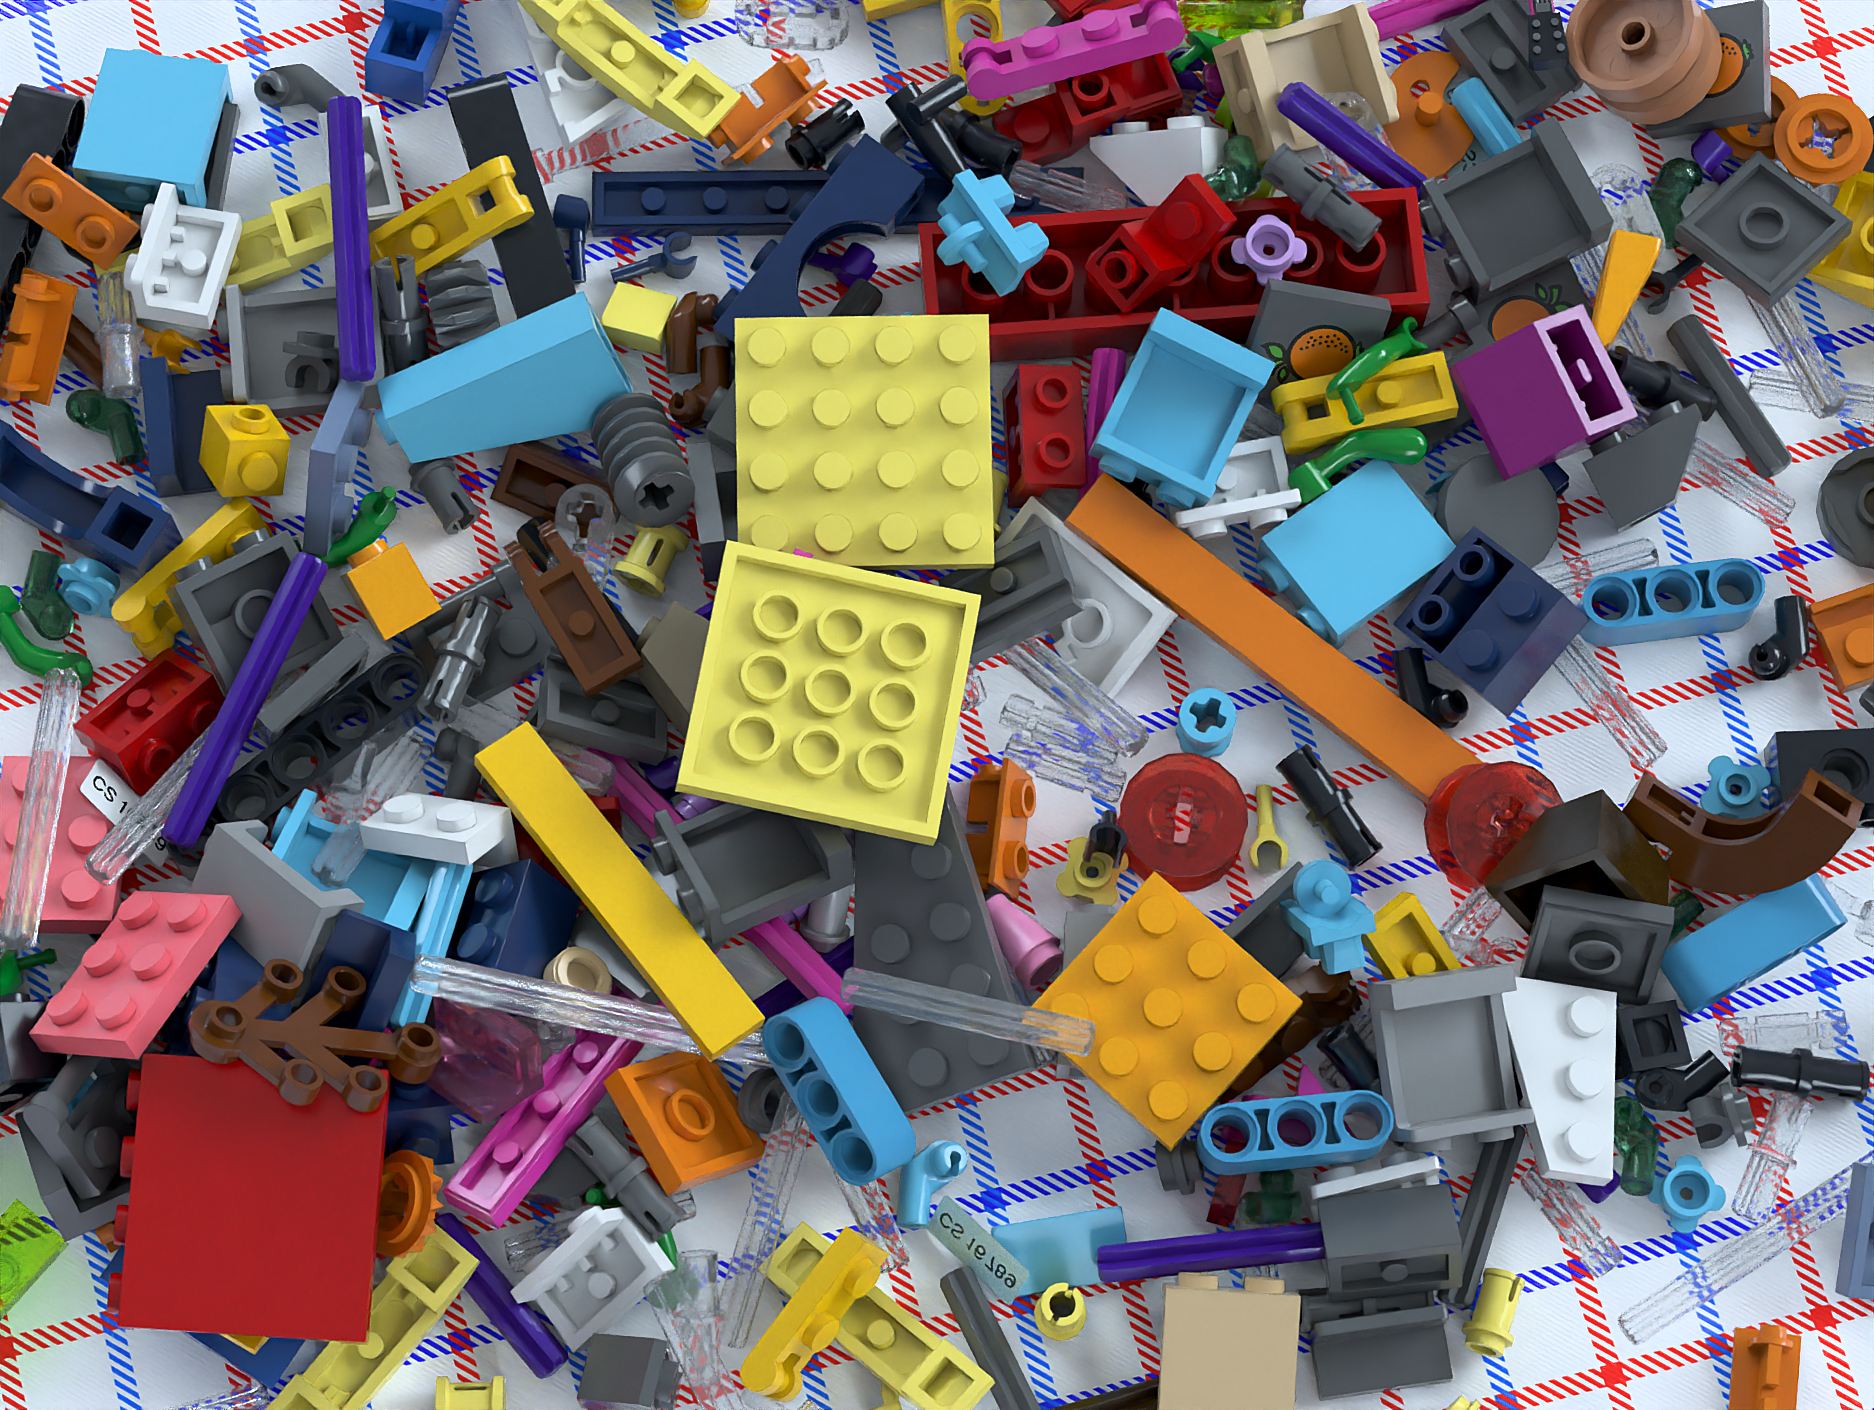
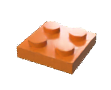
[603,1045,769,1196]

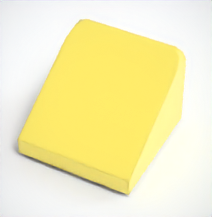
[600,281,678,355]

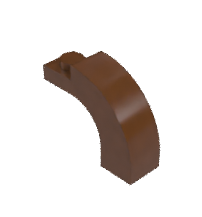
[1621,768,1865,895]

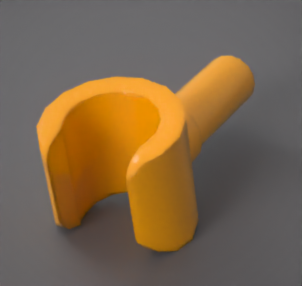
[118,320,202,374]

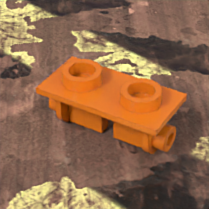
[706,53,829,166]
[2,153,141,271]
[0,267,79,406]
[965,758,1036,900]
[1728,1324,1802,1410]

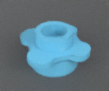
[57,558,121,618]
[1700,755,1771,819]
[1646,1155,1726,1234]

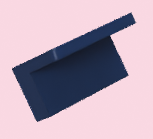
[140,356,227,498]
[298,909,417,1068]

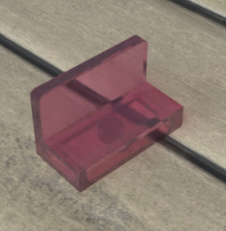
[424,976,544,1124]

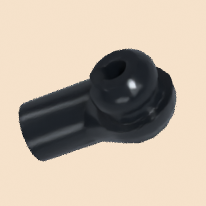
[1748,595,1810,681]
[1634,1049,1731,1112]

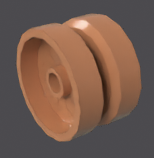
[1565,0,1723,125]

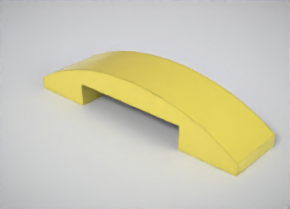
[518,0,741,142]
[93,183,334,322]
[758,1221,995,1410]
[265,1224,480,1410]

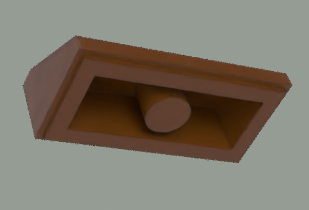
[490,440,621,548]

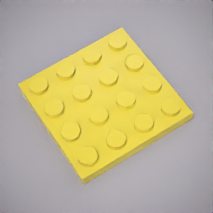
[735,314,994,570]
[675,540,981,846]

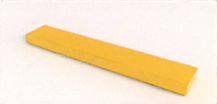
[474,721,765,1062]

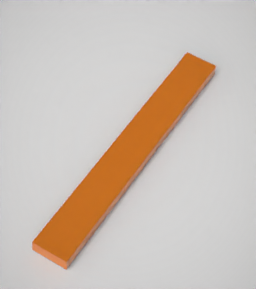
[1063,472,1510,836]

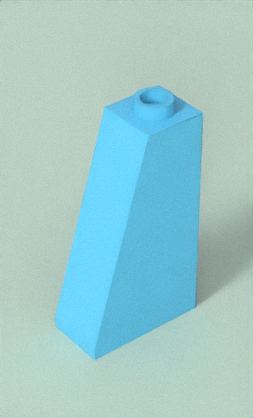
[374,291,634,464]

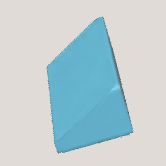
[990,1206,1127,1300]

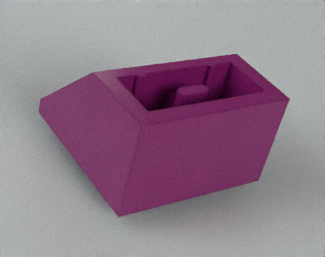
[1449,304,1638,481]

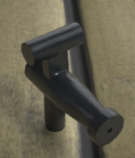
[880,74,983,194]

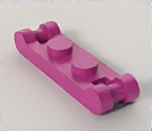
[961,0,1185,101]

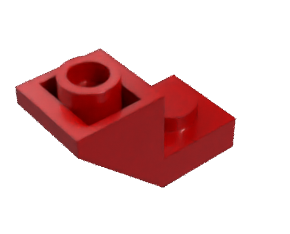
[991,66,1130,168]
[1085,173,1238,313]

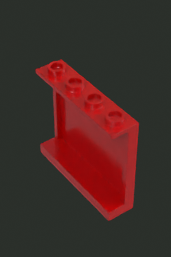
[107,1053,391,1345]

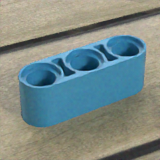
[1577,558,1765,647]
[1660,872,1848,1015]
[761,996,916,1186]
[1196,1090,1394,1175]

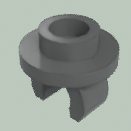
[283,331,339,392]
[1687,1082,1757,1149]

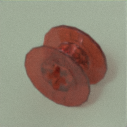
[1117,753,1248,892]
[1423,760,1564,891]

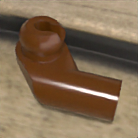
[665,291,720,374]
[668,345,731,429]

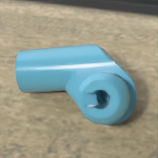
[896,1140,968,1229]

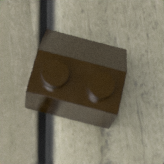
[1485,789,1670,936]

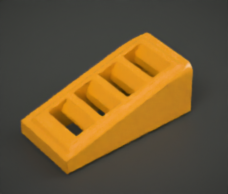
[1591,229,1662,352]

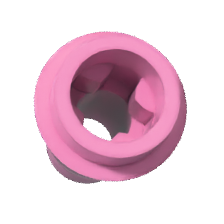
[986,893,1064,990]

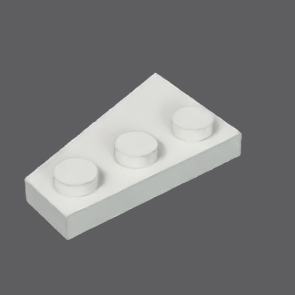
[508,0,633,152]
[994,496,1179,714]
[1502,977,1617,1187]

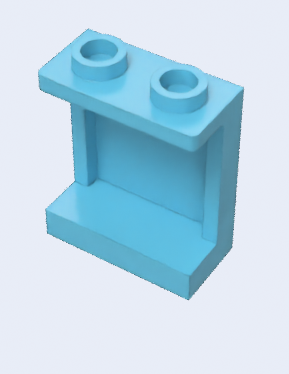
[72,48,233,212]
[1088,307,1276,510]
[1256,459,1456,650]
[270,788,436,933]

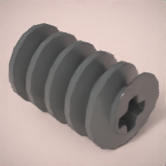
[591,392,696,528]

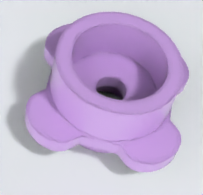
[1231,215,1307,286]

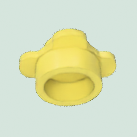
[1056,837,1129,906]

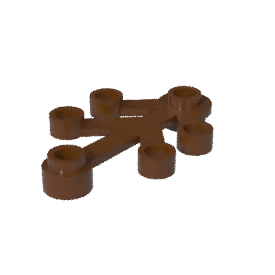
[189,959,441,1112]

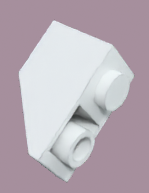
[1090,116,1232,206]

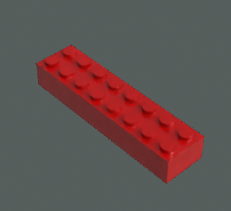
[918,187,1431,363]

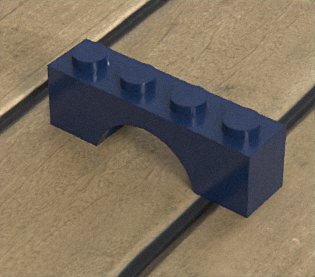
[712,133,925,355]
[0,419,183,583]

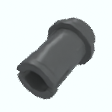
[408,457,481,535]

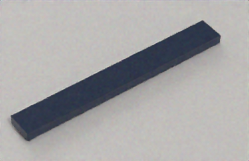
[591,167,1085,237]

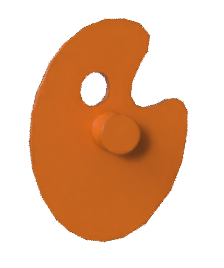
[1374,50,1474,180]

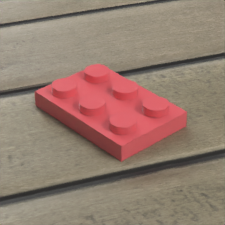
[0,756,128,934]
[29,891,242,1060]

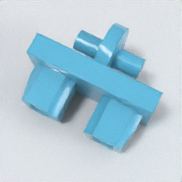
[937,169,1049,297]
[1280,859,1376,975]

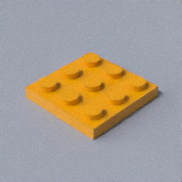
[1023,871,1303,1152]

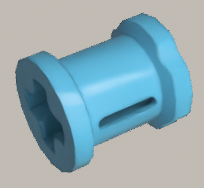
[1175,688,1237,761]

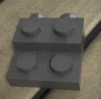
[166,527,344,696]

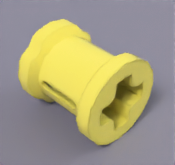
[611,524,690,599]
[435,1376,506,1410]

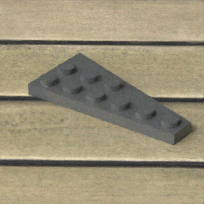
[853,781,1038,1116]

